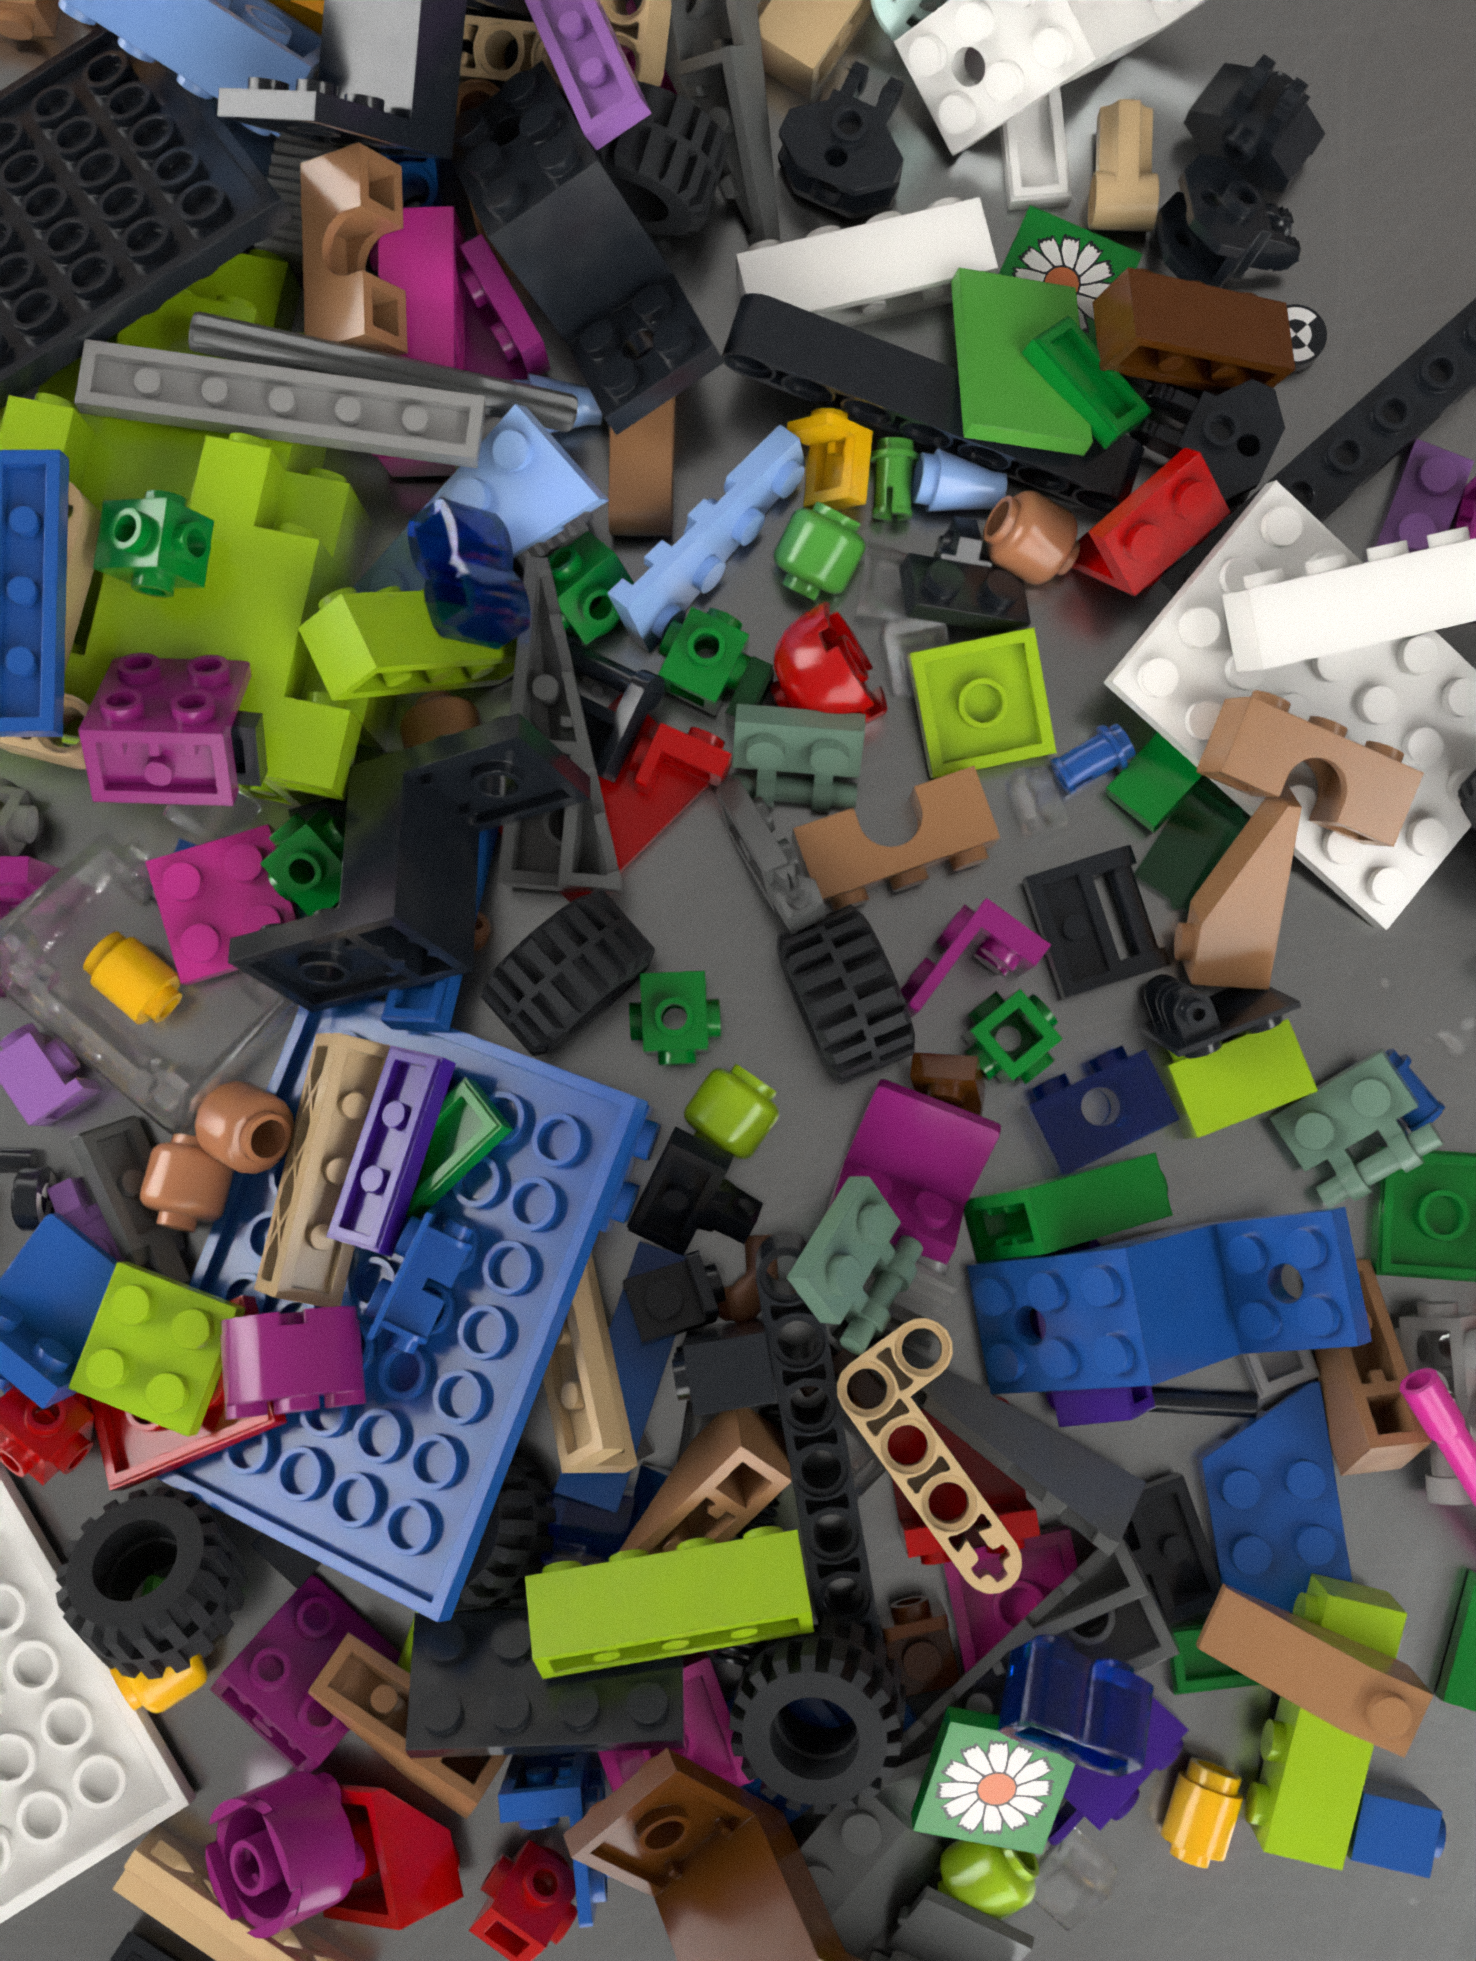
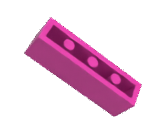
[369,206,465,477]

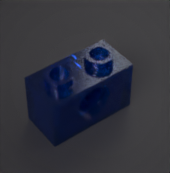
[1021,1045,1180,1176]

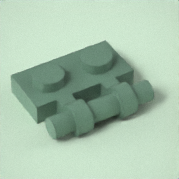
[731,704,866,812]
[1269,1048,1444,1208]
[786,1176,923,1355]

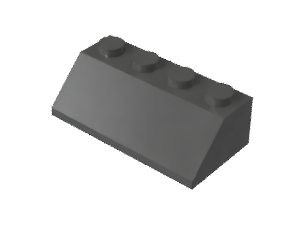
[791,1788,949,1959]

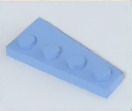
[354,404,609,593]
[607,425,806,653]

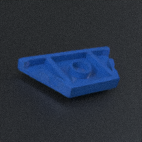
[1196,1379,1353,1614]

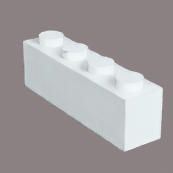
[736,197,998,327]
[1222,526,1476,673]

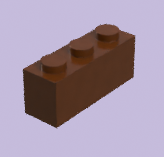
[1092,267,1296,394]

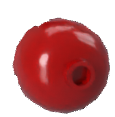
[770,601,888,725]

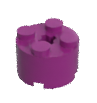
[220,1306,366,1420]
[206,1771,365,1939]

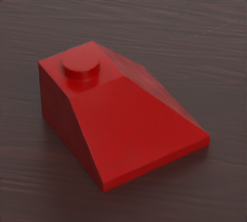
[323,1784,464,1931]

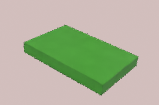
[951,267,1093,456]

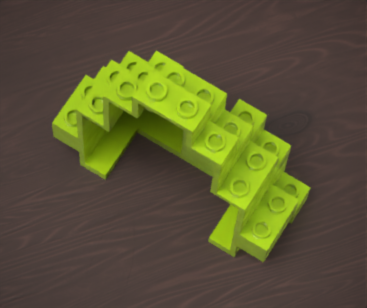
[0,249,397,807]

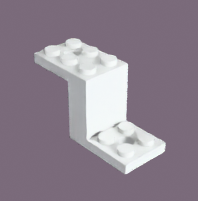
[894,0,1207,156]

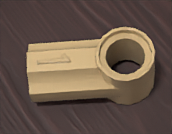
[1088,99,1159,232]

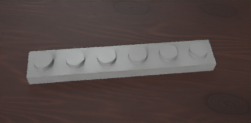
[74,339,486,468]

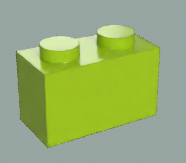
[1156,1019,1318,1139]

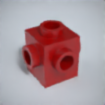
[0,1386,94,1486]
[468,1840,578,1961]

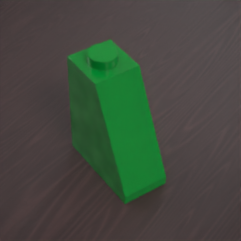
[964,1152,1173,1262]

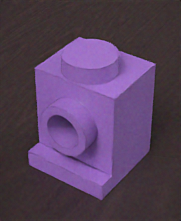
[0,1023,102,1127]

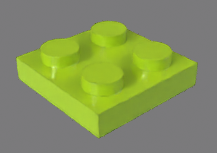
[906,627,1057,779]
[68,1261,246,1437]

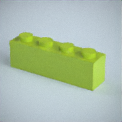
[298,584,520,701]
[525,1526,814,1679]
[1245,1573,1408,1871]

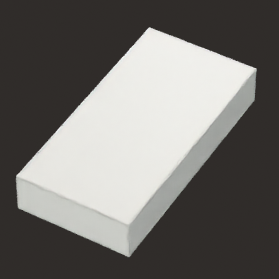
[999,87,1072,211]

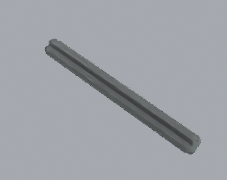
[188,311,578,432]

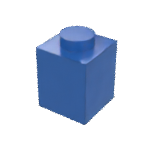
[1346,1779,1446,1879]

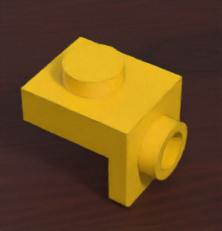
[787,408,873,510]

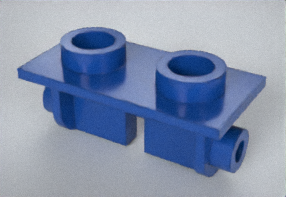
[364,1207,474,1354]

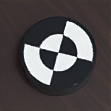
[1287,304,1327,372]
[11,1167,58,1231]

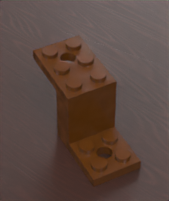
[563,1747,863,1961]

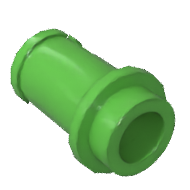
[870,437,919,521]

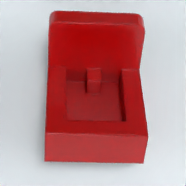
[629,723,732,796]

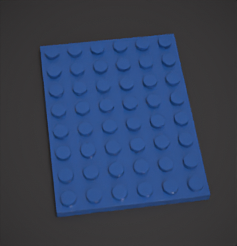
[155,997,648,1622]

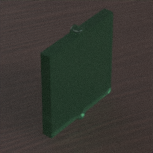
[1134,787,1249,913]

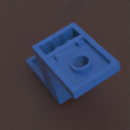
[967,1206,1372,1395]

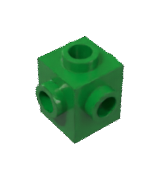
[93,490,214,598]
[548,531,634,645]
[658,607,752,716]
[260,807,346,916]
[629,970,721,1066]
[962,989,1063,1084]

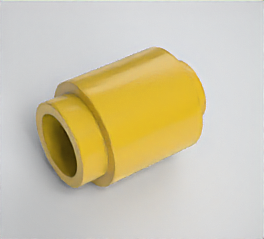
[83,931,182,1025]
[1160,1757,1244,1868]

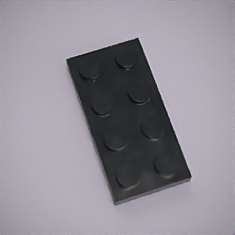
[405,1609,685,1758]

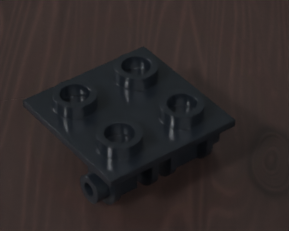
[1138,974,1302,1059]

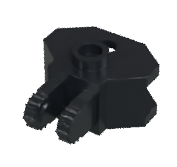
[1183,54,1325,193]
[778,61,905,219]
[1155,153,1301,288]
[1129,379,1285,510]

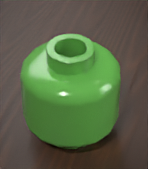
[773,501,866,601]

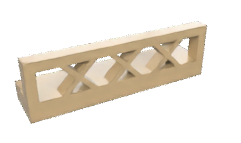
[254,1033,390,1307]
[543,1251,638,1473]
[113,1825,355,1961]

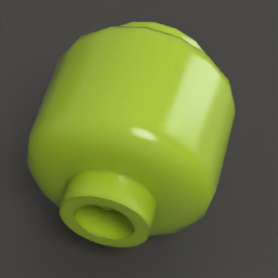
[684,1064,779,1159]
[938,1840,1040,1921]

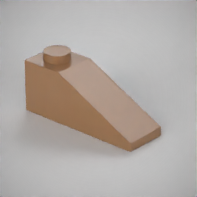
[1174,785,1302,990]
[1315,1259,1432,1476]
[618,1407,792,1555]
[1196,1583,1434,1758]
[308,1632,508,1819]

